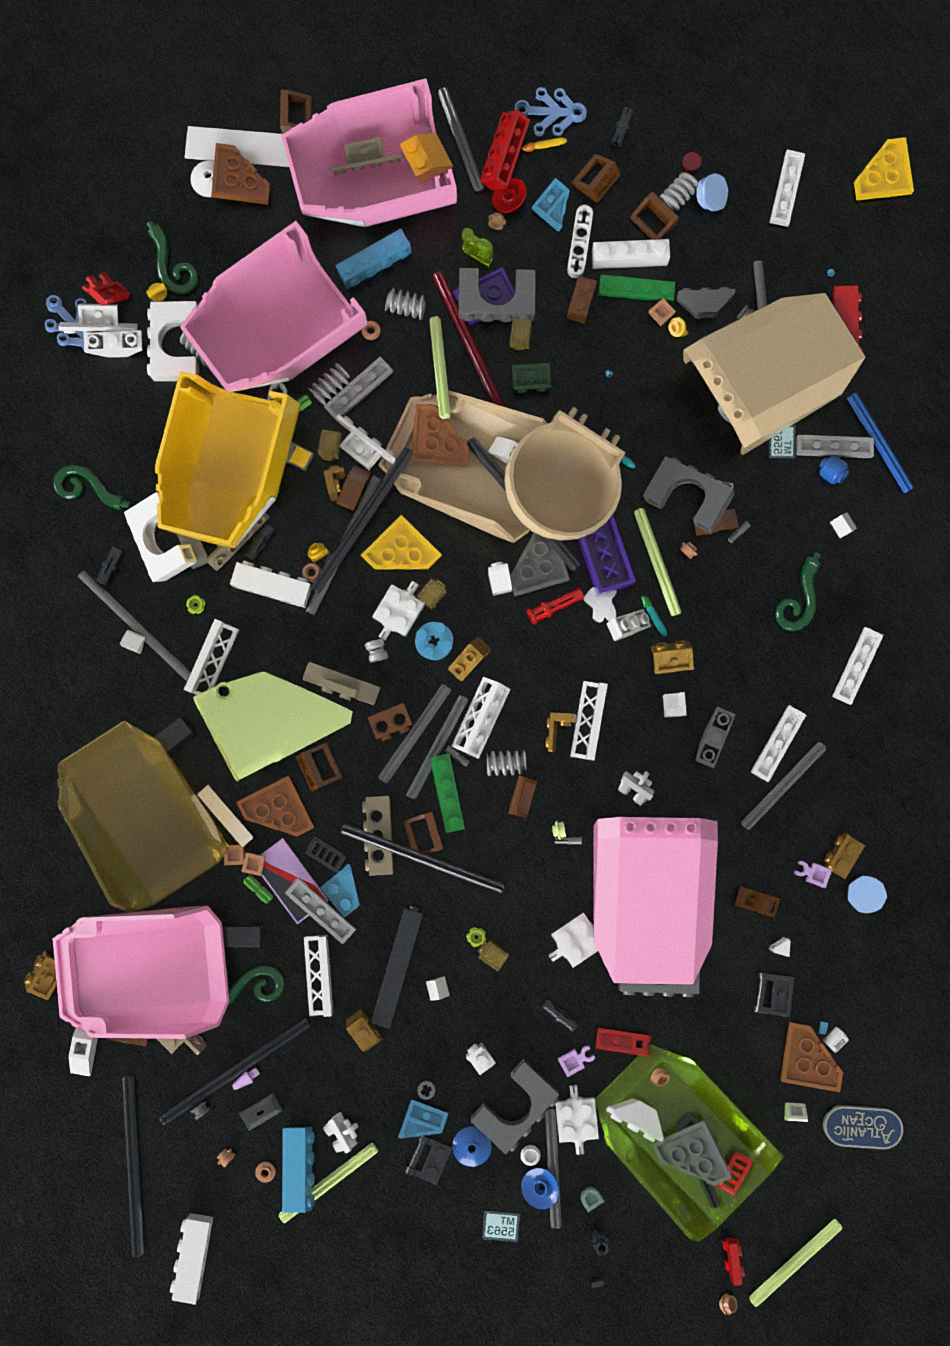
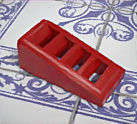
[716,1150,753,1196]

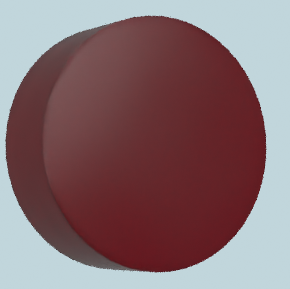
[682,152,701,173]

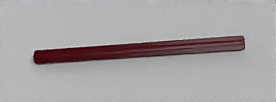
[433,271,505,407]

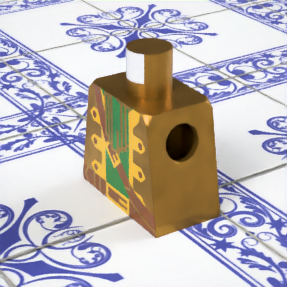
[346,1008,384,1051]

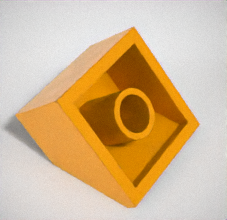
[400,133,453,185]

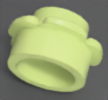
[552,821,566,840]

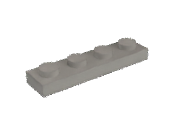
[324,357,393,422]
[796,435,874,458]
[285,877,356,944]

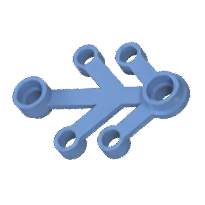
[515,87,587,137]
[45,295,96,349]

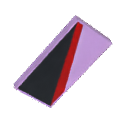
[261,838,329,924]

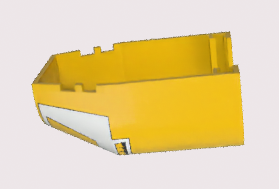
[155,371,301,548]

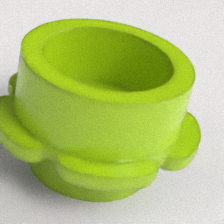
[186,595,205,614]
[467,927,486,947]

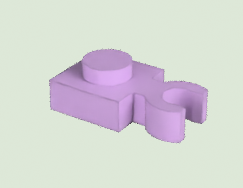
[794,861,832,888]
[558,1045,595,1077]

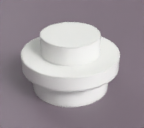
[521,1145,540,1166]

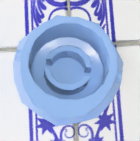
[697,173,728,211]
[848,876,887,913]

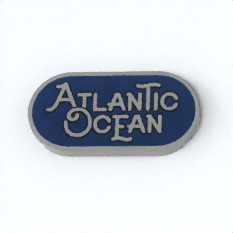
[823,1105,903,1149]

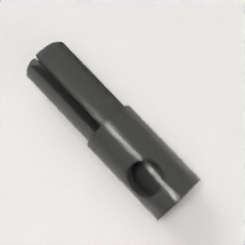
[727,521,751,543]
[445,745,469,767]
[555,837,582,845]

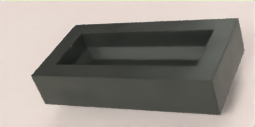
[239,1092,284,1131]

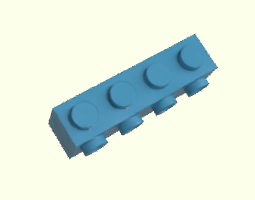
[335,229,411,289]
[282,1127,314,1213]

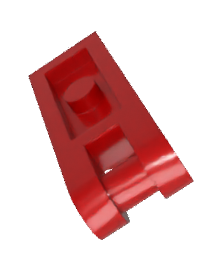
[595,1028,652,1057]

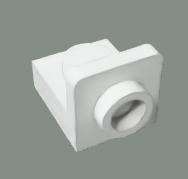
[466,1043,496,1075]

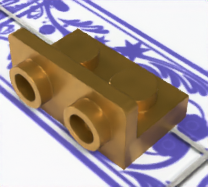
[324,466,346,501]
[651,640,694,674]
[824,833,865,879]
[24,951,57,1000]

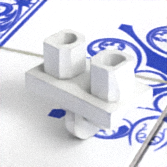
[618,771,654,805]
[323,1112,358,1153]

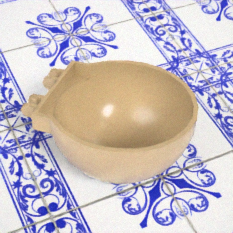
[504,407,625,540]

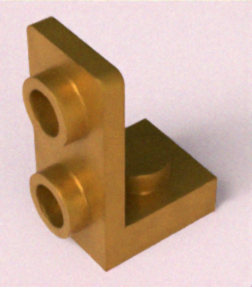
[448,637,492,681]
[546,713,577,752]

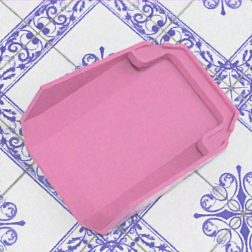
[594,817,718,984]
[53,906,229,1039]

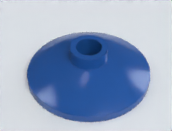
[452,1126,492,1167]
[521,1168,559,1209]

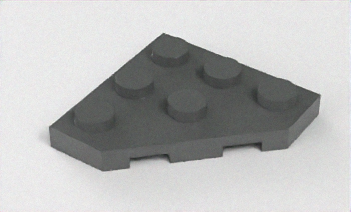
[510,533,570,597]
[652,1119,733,1186]

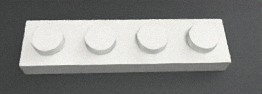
[769,150,805,227]
[832,627,883,705]
[751,705,806,782]

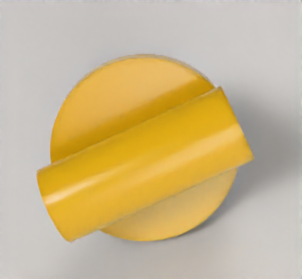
[146,283,167,302]
[669,316,688,337]
[308,543,329,563]

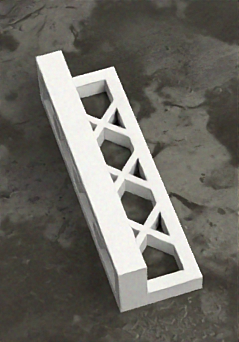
[184,619,239,695]
[452,677,510,759]
[570,681,608,761]
[304,935,333,1017]

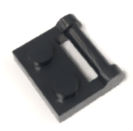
[754,972,794,1017]
[404,1135,452,1185]

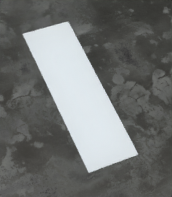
[185,126,289,167]

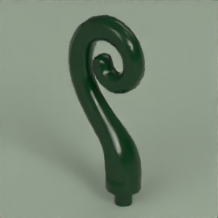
[147,220,199,295]
[53,465,131,511]
[775,552,821,631]
[228,965,285,1005]

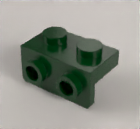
[512,362,551,393]

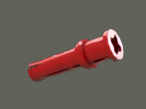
[526,588,584,625]

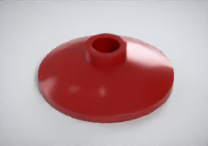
[492,178,527,213]

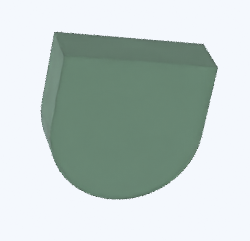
[581,1186,604,1212]

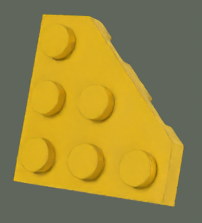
[854,137,914,200]
[361,515,442,569]

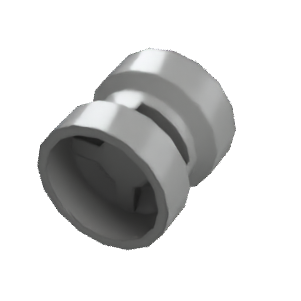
[365,639,388,663]

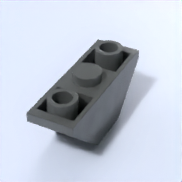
[676,287,735,318]
[695,707,736,768]

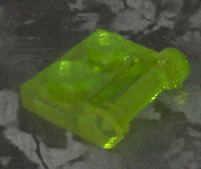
[462,228,493,266]

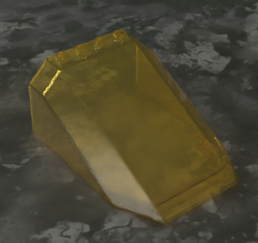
[58,721,229,913]

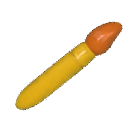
[522,138,567,152]

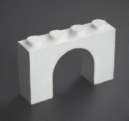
[147,301,199,381]
[124,492,197,582]

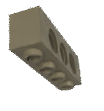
[362,796,394,876]

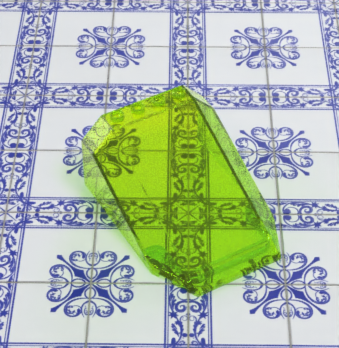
[595,1044,784,1242]

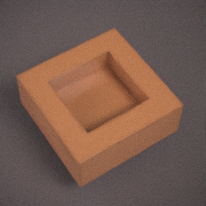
[649,298,676,326]
[224,845,245,865]
[242,852,266,876]

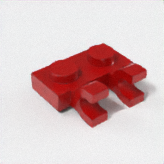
[82,272,131,306]
[722,1237,745,1286]

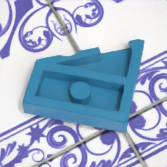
[531,178,570,232]
[320,864,360,918]
[398,1100,448,1138]

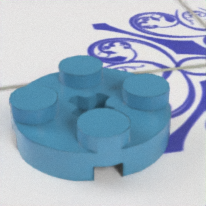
[415,622,453,660]

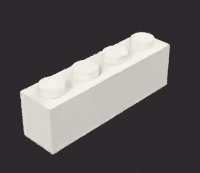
[592,239,670,269]
[230,561,311,608]
[170,1213,213,1304]

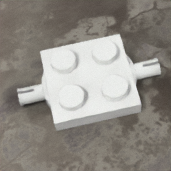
[372,581,425,641]
[549,913,598,967]
[555,1085,599,1155]

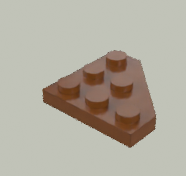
[211,143,269,205]
[411,404,469,467]
[236,776,315,836]
[780,1022,843,1092]

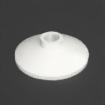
[191,160,214,197]

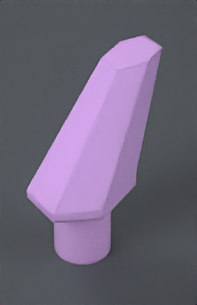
[232,1067,260,1090]

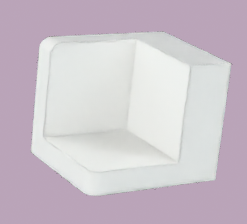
[663,692,686,717]

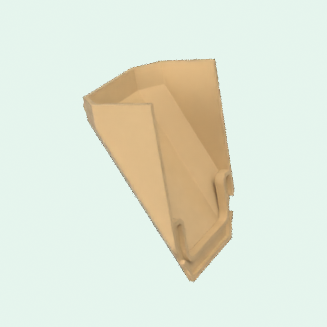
[683,293,865,455]
[379,390,548,543]

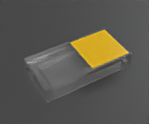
[286,442,314,471]

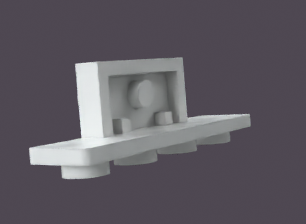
[59,304,138,333]
[336,414,396,470]

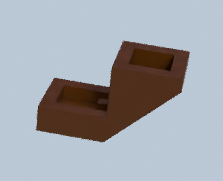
[336,465,372,511]
[693,509,739,535]
[735,887,780,917]

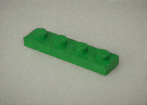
[599,275,675,303]
[430,753,465,833]

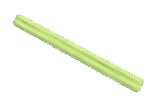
[429,316,451,419]
[634,508,681,616]
[279,1143,378,1223]
[749,1219,842,1307]

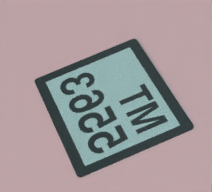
[769,425,796,458]
[482,1211,520,1242]

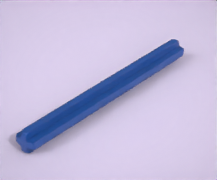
[847,393,914,493]

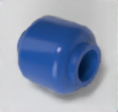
[819,456,849,484]

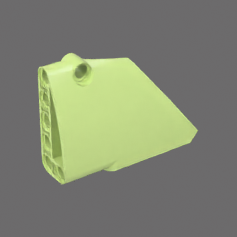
[193,672,353,781]

